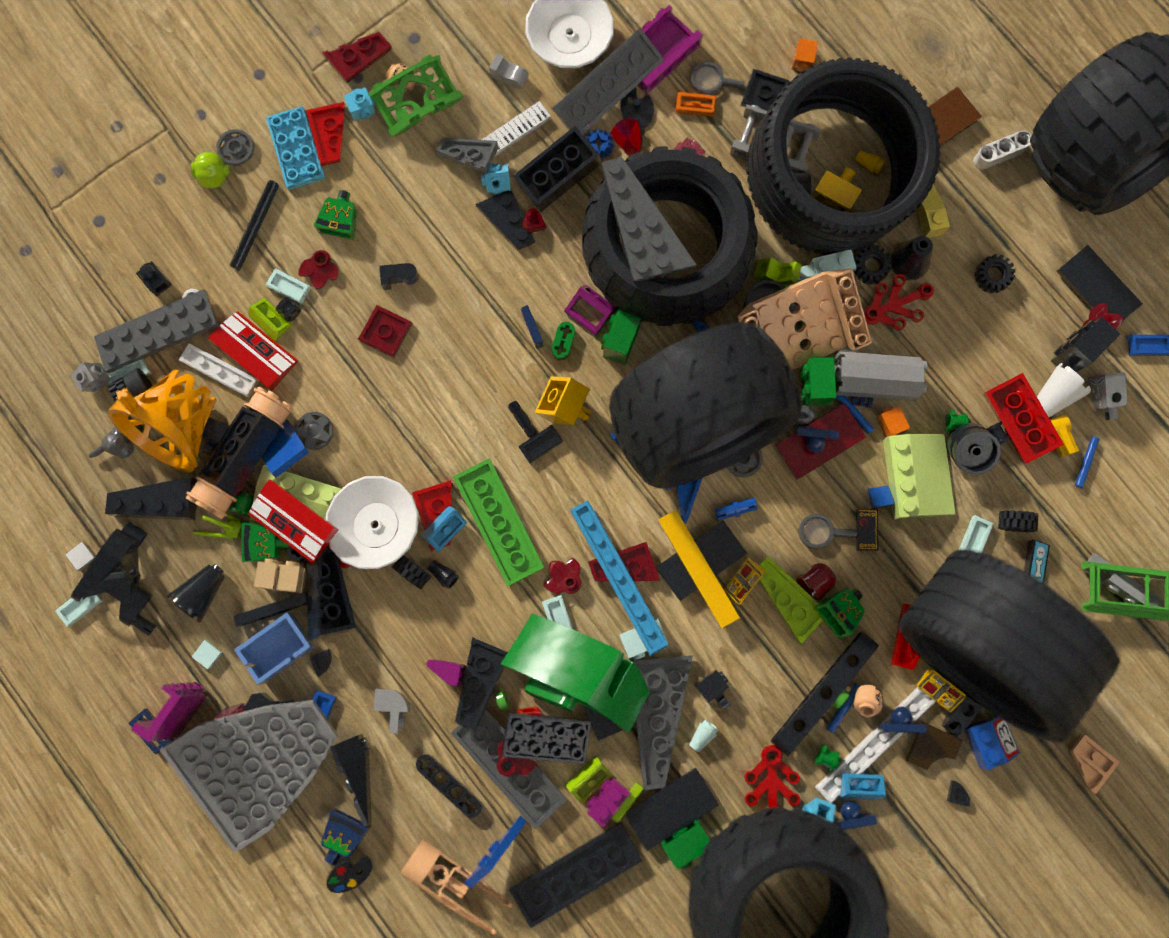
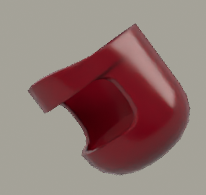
[796,563,836,600]

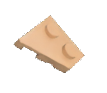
[1070,734,1120,795]

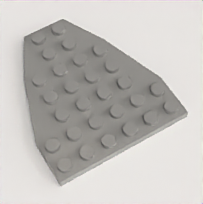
[160,700,338,853]

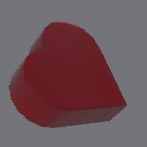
[522,208,547,232]

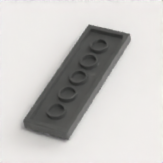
[552,28,664,134]
[94,289,219,373]
[450,708,567,829]

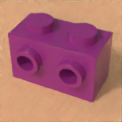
[586,777,630,827]

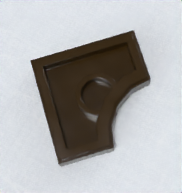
[906,722,963,770]

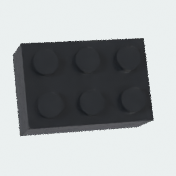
[1051,317,1120,372]

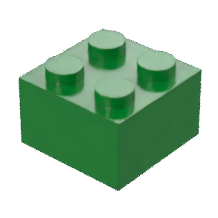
[601,309,641,365]
[799,357,836,407]
[661,820,710,870]

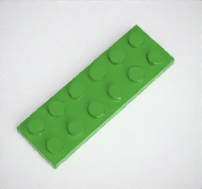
[453,458,544,587]

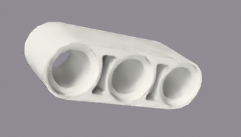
[973,130,1031,169]

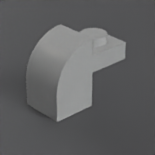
[374,689,411,733]

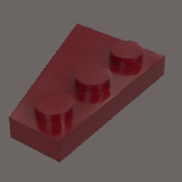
[322,32,392,83]
[588,542,660,582]

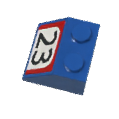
[964,715,1020,770]

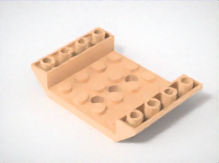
[737,268,872,370]

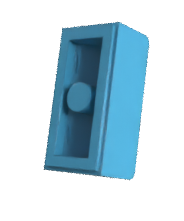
[421,506,467,552]
[840,773,886,800]

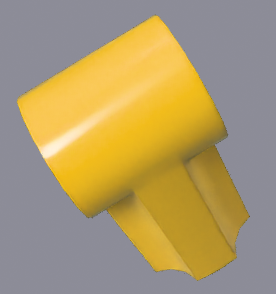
[1050,414,1079,458]

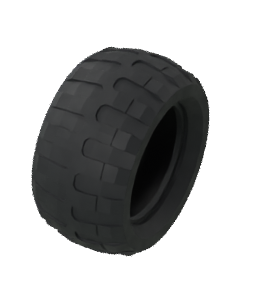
[582,146,758,326]

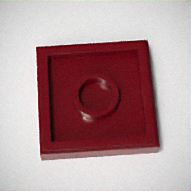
[358,305,413,358]

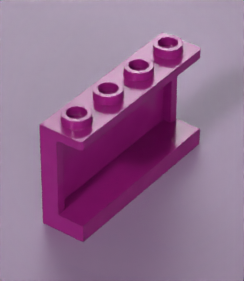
[637,5,703,95]
[131,682,208,742]

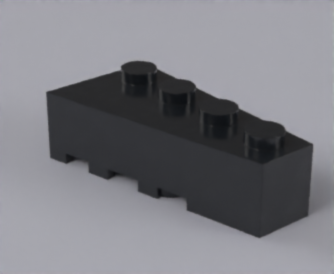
[105,477,198,520]
[306,548,357,641]

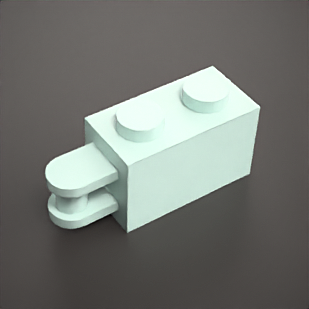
[798,250,856,282]

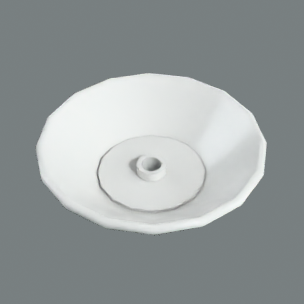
[526,0,614,68]
[326,476,418,569]

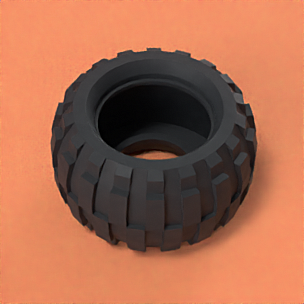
[1030,32,1169,215]

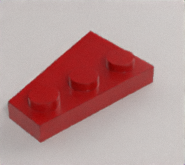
[306,102,345,166]
[412,480,451,551]
[891,603,920,670]

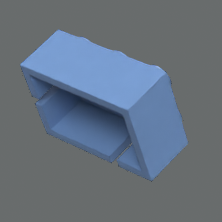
[234,612,316,685]

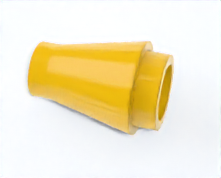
[855,150,886,175]

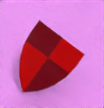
[610,118,645,157]

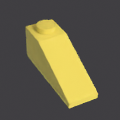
[917,184,950,238]

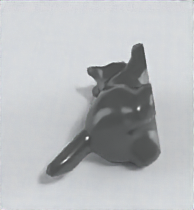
[89,416,142,458]

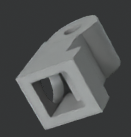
[489,53,529,89]

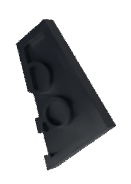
[475,189,535,251]

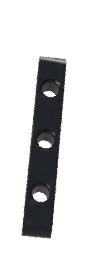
[771,631,879,756]

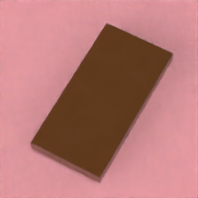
[928,86,982,146]

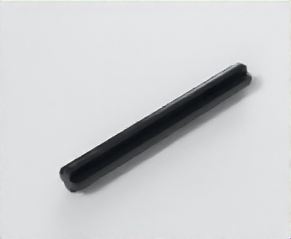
[230,180,279,271]

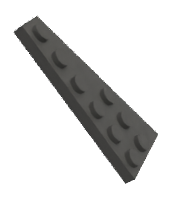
[602,157,696,283]
[632,655,693,790]

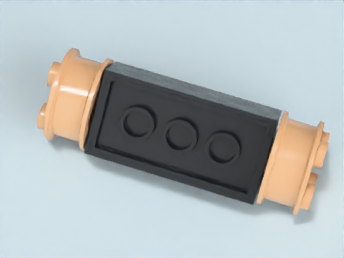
[186,387,294,519]

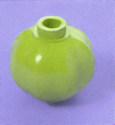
[191,152,230,189]

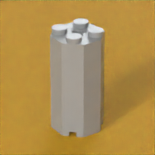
[834,351,927,401]

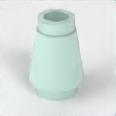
[689,719,719,752]

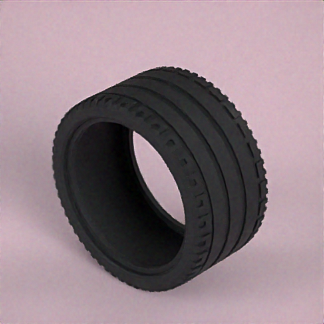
[746,58,941,254]
[899,549,1121,743]

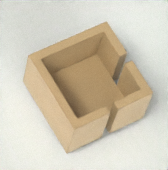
[254,559,307,594]

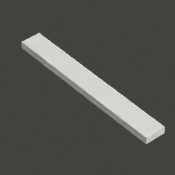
[815,671,936,803]

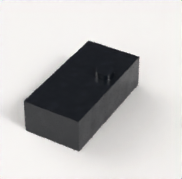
[513,126,602,212]

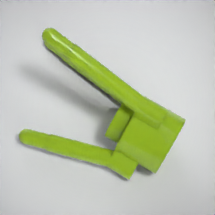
[193,512,242,541]

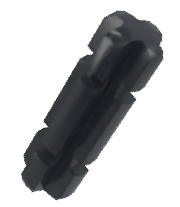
[508,401,537,438]

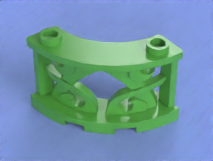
[368,55,464,137]

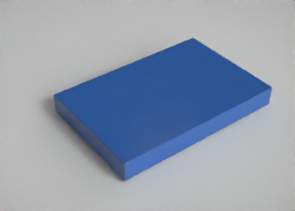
[262,420,309,478]

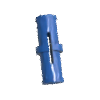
[714,497,758,521]

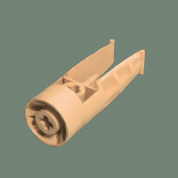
[400,839,512,934]

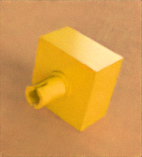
[812,167,862,212]
[534,376,591,426]

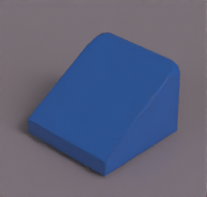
[867,486,894,509]

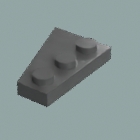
[436,138,499,173]

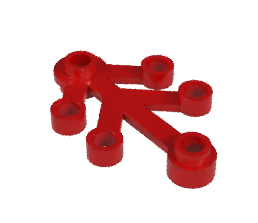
[863,274,934,331]
[744,745,800,808]

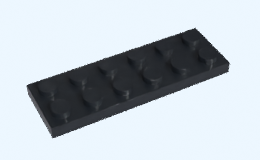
[509,822,643,928]

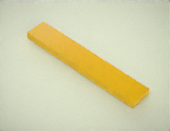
[658,510,740,629]

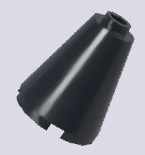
[891,236,933,280]
[166,564,225,623]

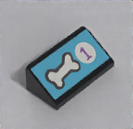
[1024,540,1050,583]

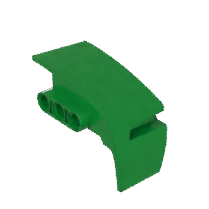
[501,614,649,733]

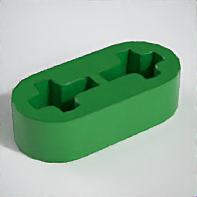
[552,322,575,360]

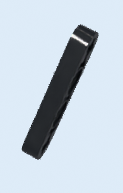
[233,592,307,627]
[416,754,483,818]

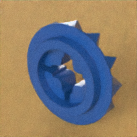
[585,128,614,159]

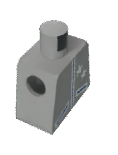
[1088,372,1127,420]

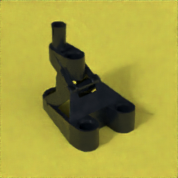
[70,522,157,636]

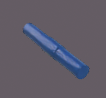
[836,395,874,434]
[1075,437,1100,488]
[826,683,860,734]

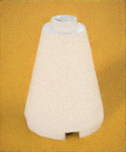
[1037,363,1091,417]

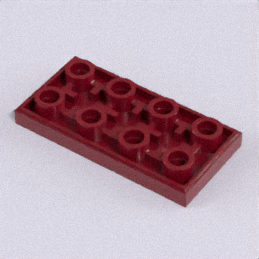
[775,403,867,480]

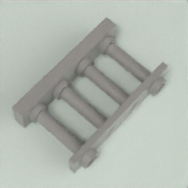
[730,105,821,173]

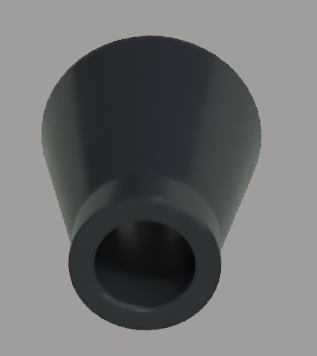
[428,560,459,589]

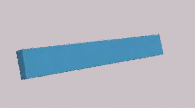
[570,501,669,656]

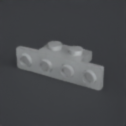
[1083,553,1164,607]

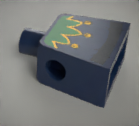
[321,808,371,865]

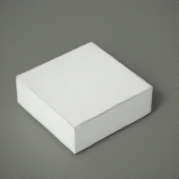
[65,542,95,571]

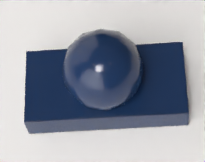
[794,426,839,453]
[878,706,926,733]
[834,801,877,830]

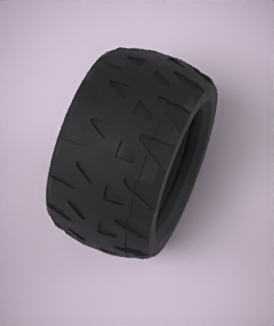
[609,323,803,489]
[688,807,890,938]

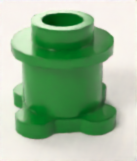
[945,410,971,433]
[229,492,253,517]
[814,744,841,771]

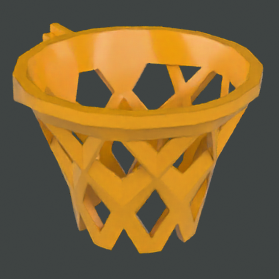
[108,370,217,473]

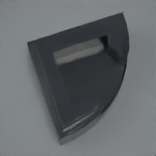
[310,649,332,677]
[947,780,970,807]

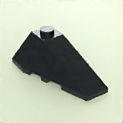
[330,734,372,826]

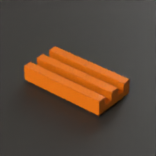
[676,92,717,117]

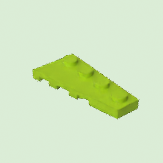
[759,556,823,644]

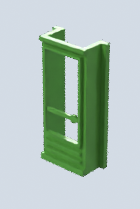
[1081,561,1169,621]

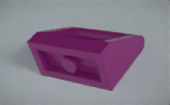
[564,285,617,336]
[426,660,465,686]

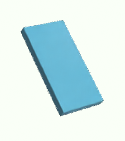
[266,106,326,190]

